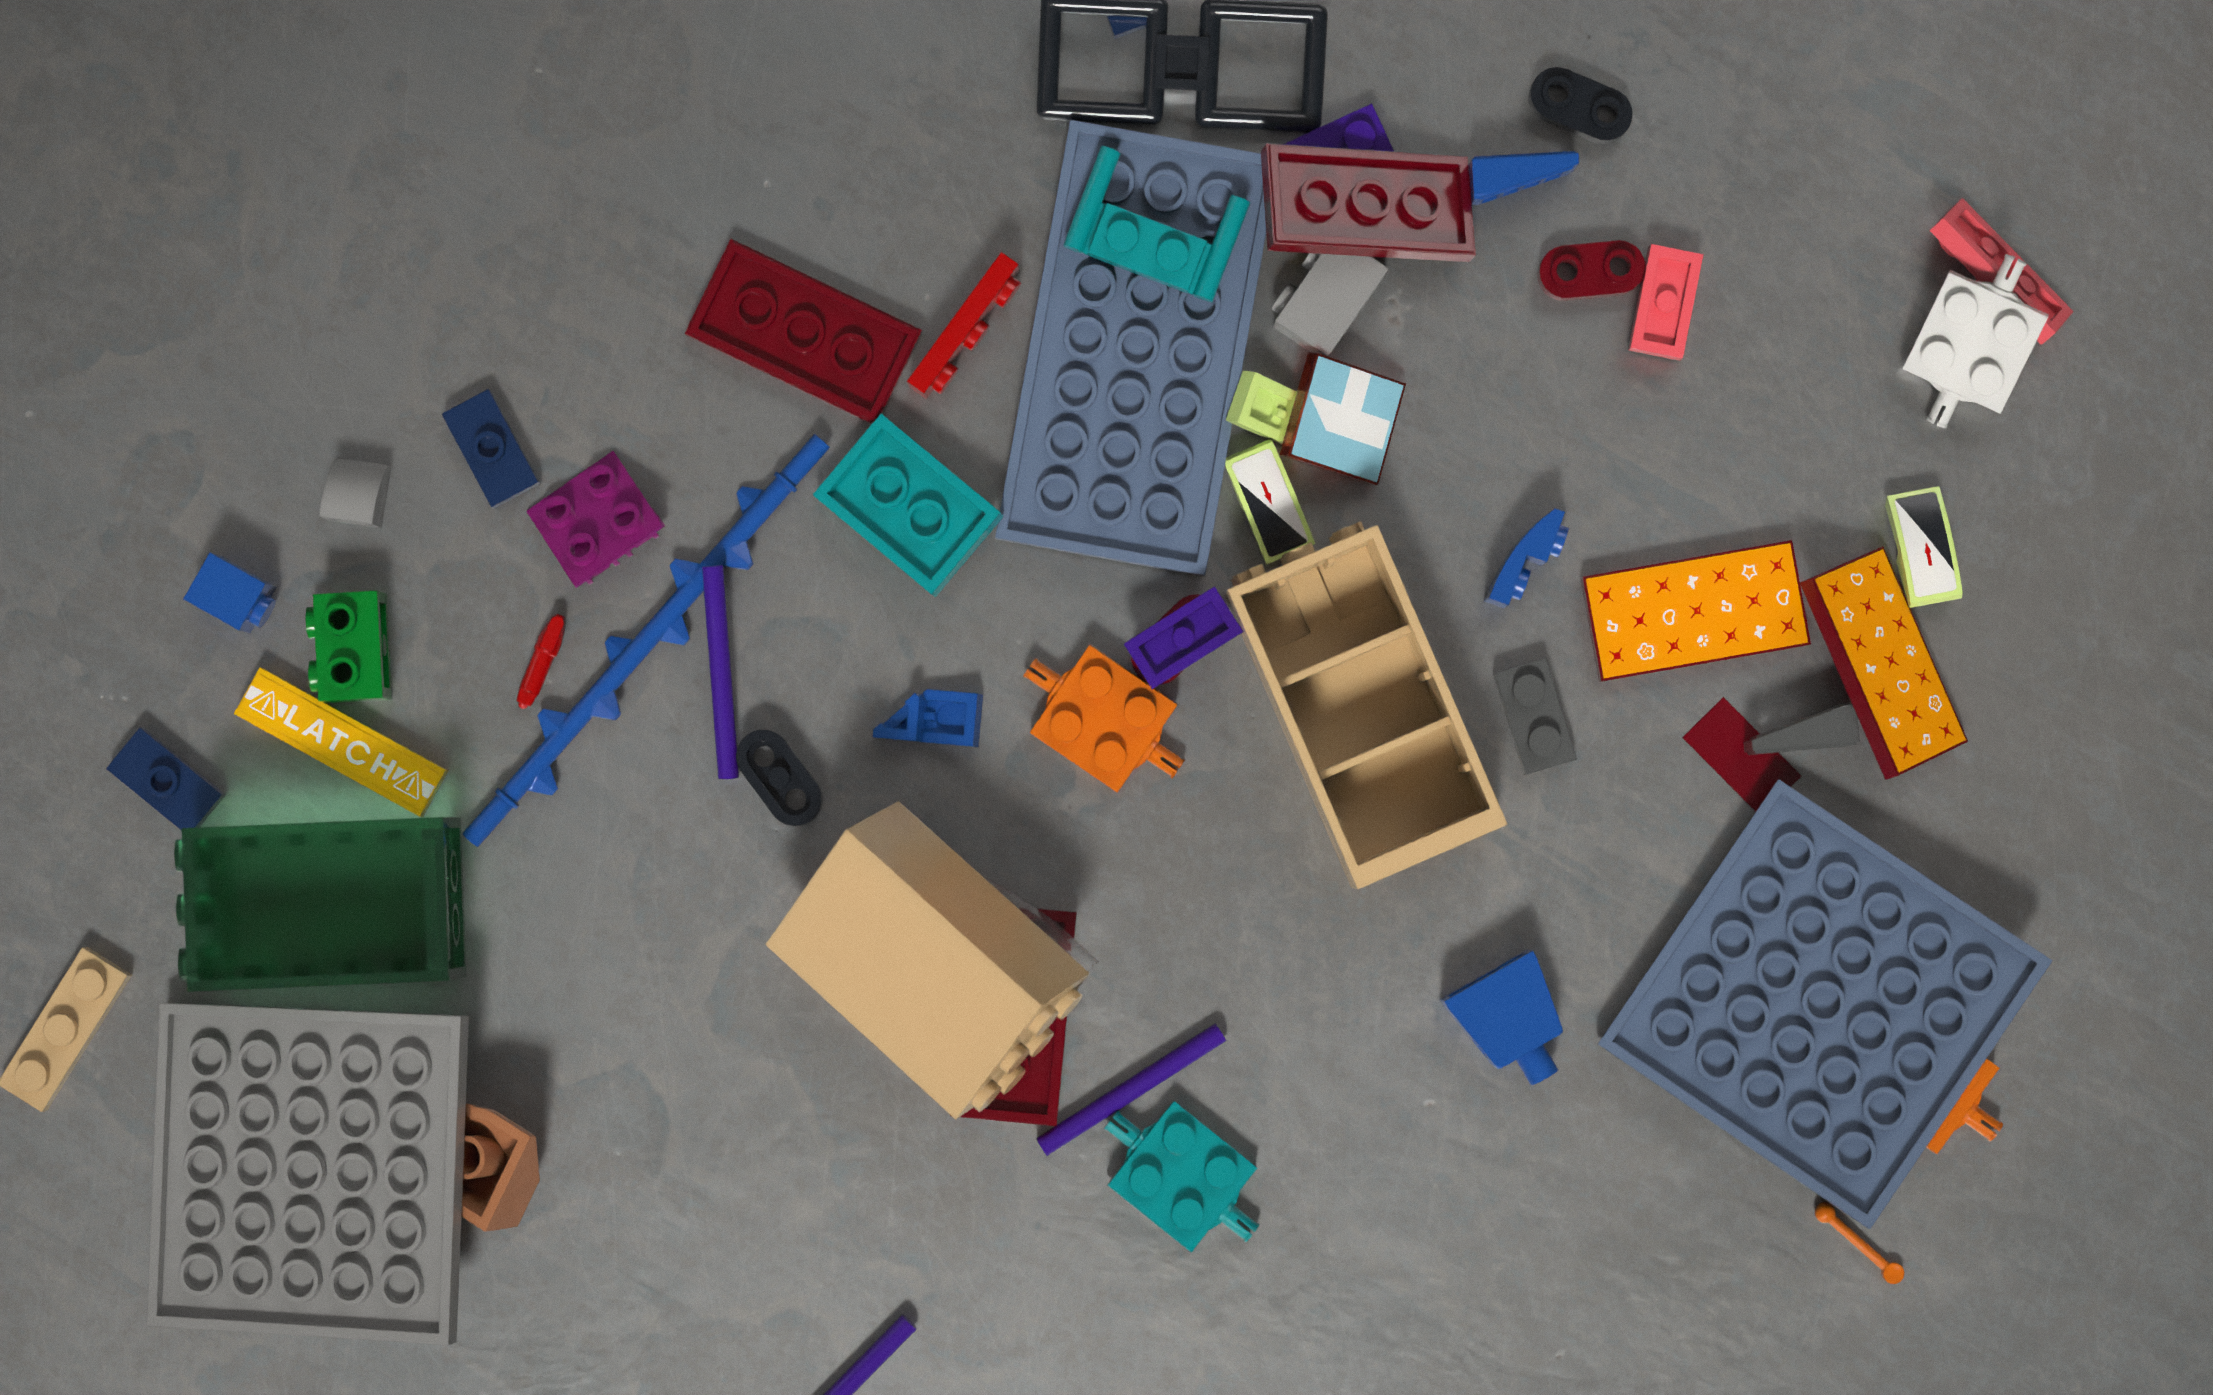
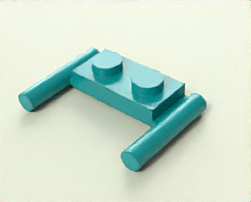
[1063,146,1250,303]

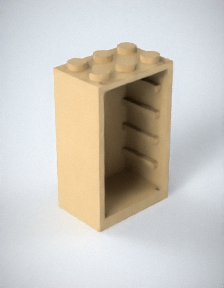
[766,801,1089,1119]

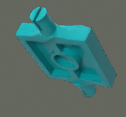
[1104,1101,1260,1252]

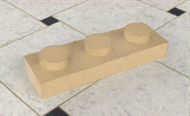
[0,947,132,1112]

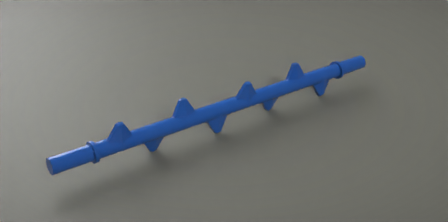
[462,434,830,847]

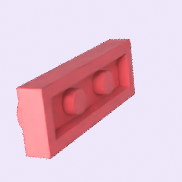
[1929,198,2074,345]

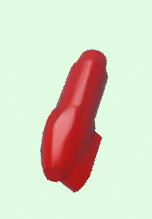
[516,613,566,709]

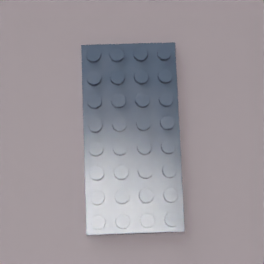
[995,120,1266,577]

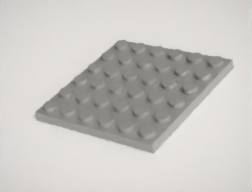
[146,1002,469,1345]

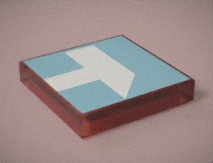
[1280,352,1406,486]

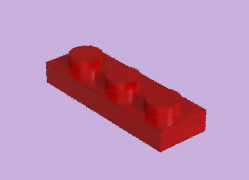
[907,252,1021,399]

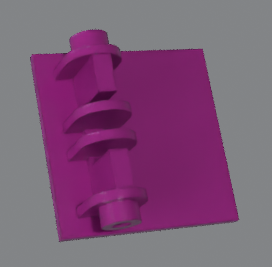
[526,451,665,588]

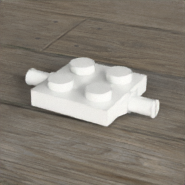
[1903,254,2049,428]

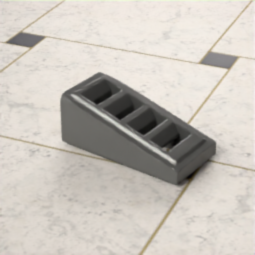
[1743,702,1860,755]

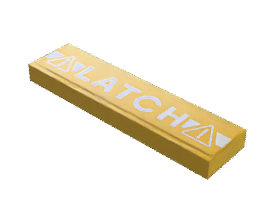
[234,667,449,817]

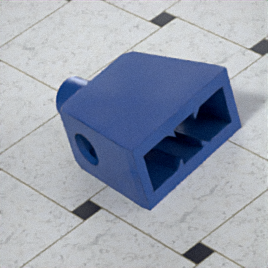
[1440,949,1563,1086]

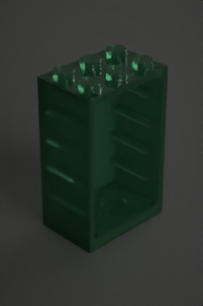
[174,817,467,992]

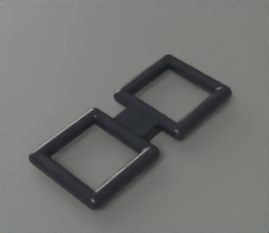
[1036,0,1328,132]

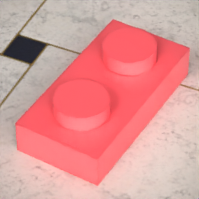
[1628,244,1704,361]

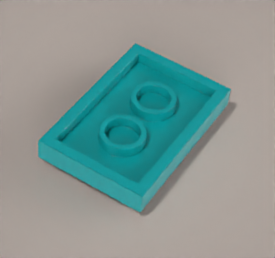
[813,414,1004,598]

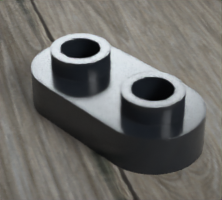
[1528,67,1633,144]
[736,730,823,826]

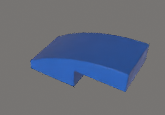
[1484,508,1569,608]

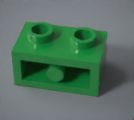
[305,591,392,703]

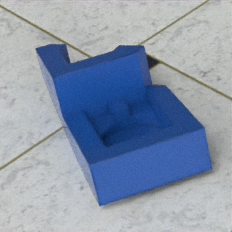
[872,689,983,747]

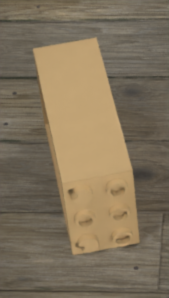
[1224,521,1508,889]

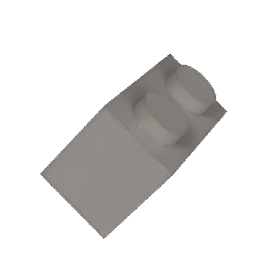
[1272,253,1389,359]

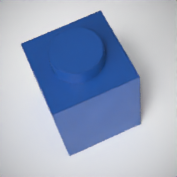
[183,553,277,633]

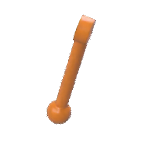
[1815,1202,1904,1284]

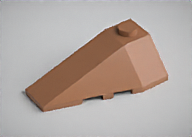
[461,1104,540,1232]

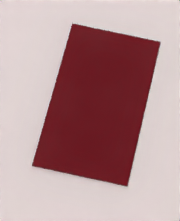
[1682,697,1802,812]

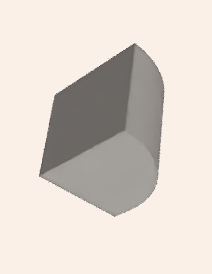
[319,458,392,528]

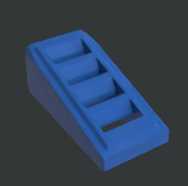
[1468,151,1579,206]

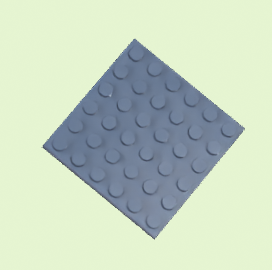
[1598,779,2053,1230]

